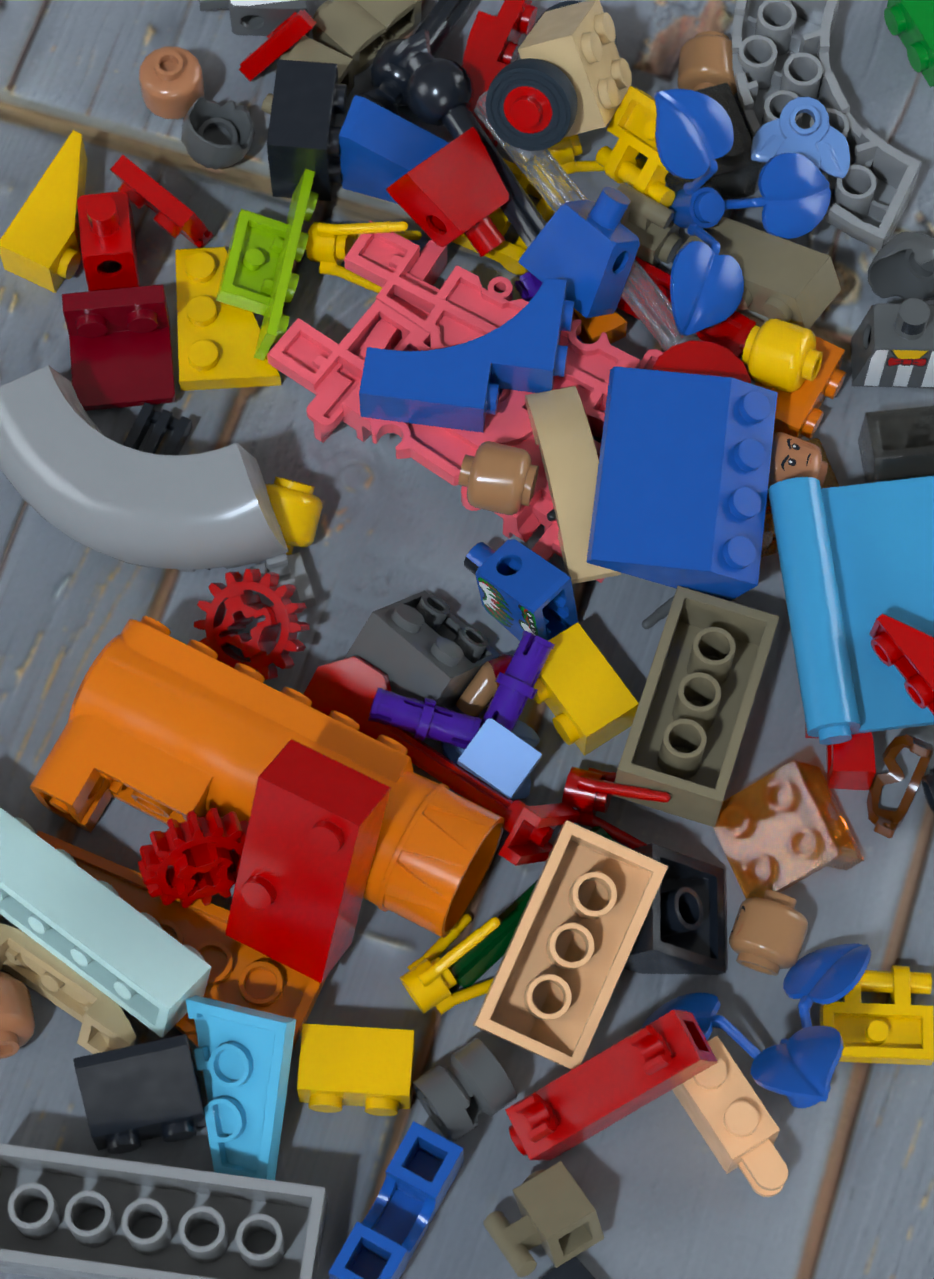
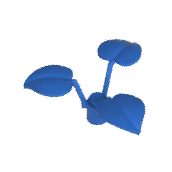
[654,89,831,336]
[639,943,872,1108]

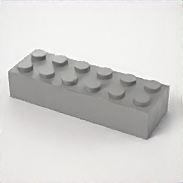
[0,1143,328,1279]

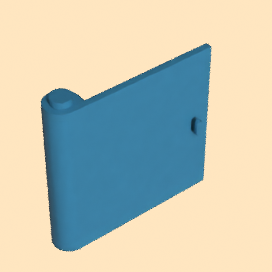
[768,476,934,745]

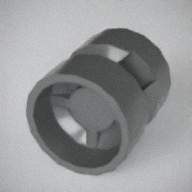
[412,1038,517,1143]

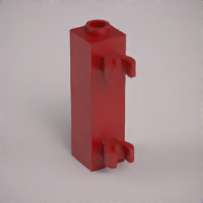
[505,1009,718,1161]

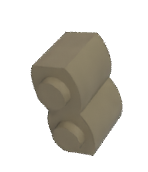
[312,0,421,76]

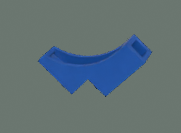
[359,278,575,433]

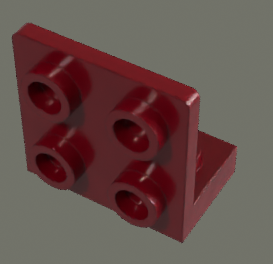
[62,284,176,411]

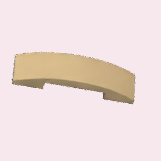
[525,386,621,584]
[0,923,136,1054]

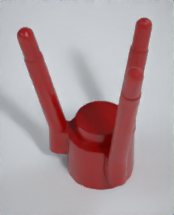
[562,767,671,849]

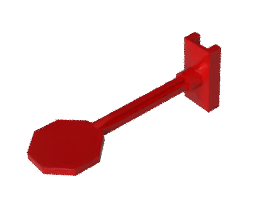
[303,656,581,866]

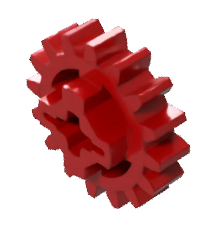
[194,569,310,680]
[138,808,249,908]

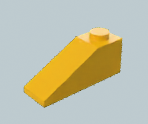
[0,130,87,293]

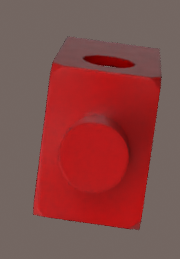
[386,126,509,257]
[77,191,140,291]

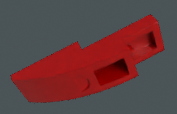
[462,0,537,148]

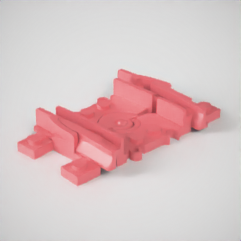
[267,220,664,583]

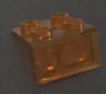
[713,760,864,899]

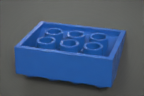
[586,366,778,601]

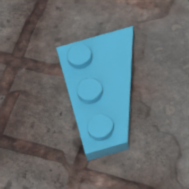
[185,995,296,1180]

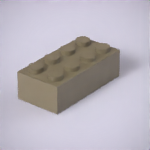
[612,586,780,827]

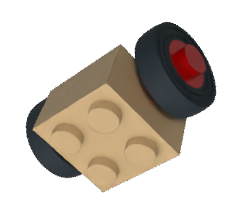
[485,0,632,151]

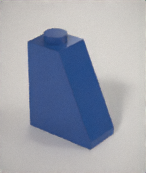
[339,95,449,204]

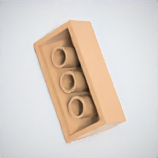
[473,820,668,1070]

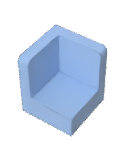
[457,718,542,800]

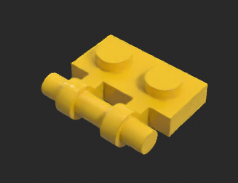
[596,86,675,207]
[820,966,934,1066]

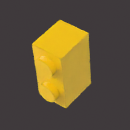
[534,622,639,756]
[297,1023,415,1116]

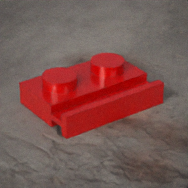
[110,155,214,248]

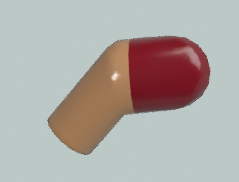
[455,654,513,717]

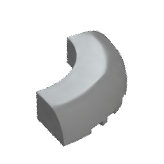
[731,0,921,250]
[0,365,289,572]

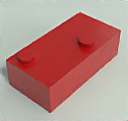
[225,739,391,983]

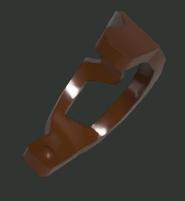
[866,734,934,838]

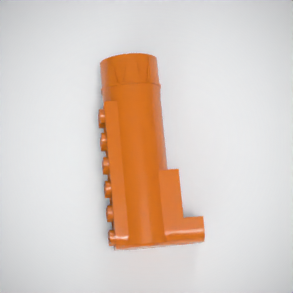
[30,616,505,938]

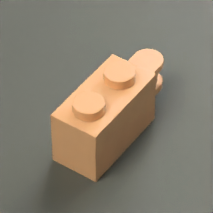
[672,1035,788,1197]

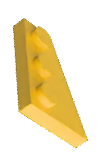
[175,247,281,391]

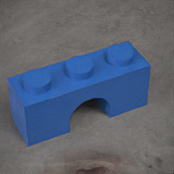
[328,1121,464,1279]

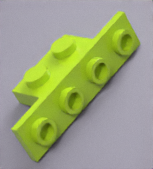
[216,169,318,361]

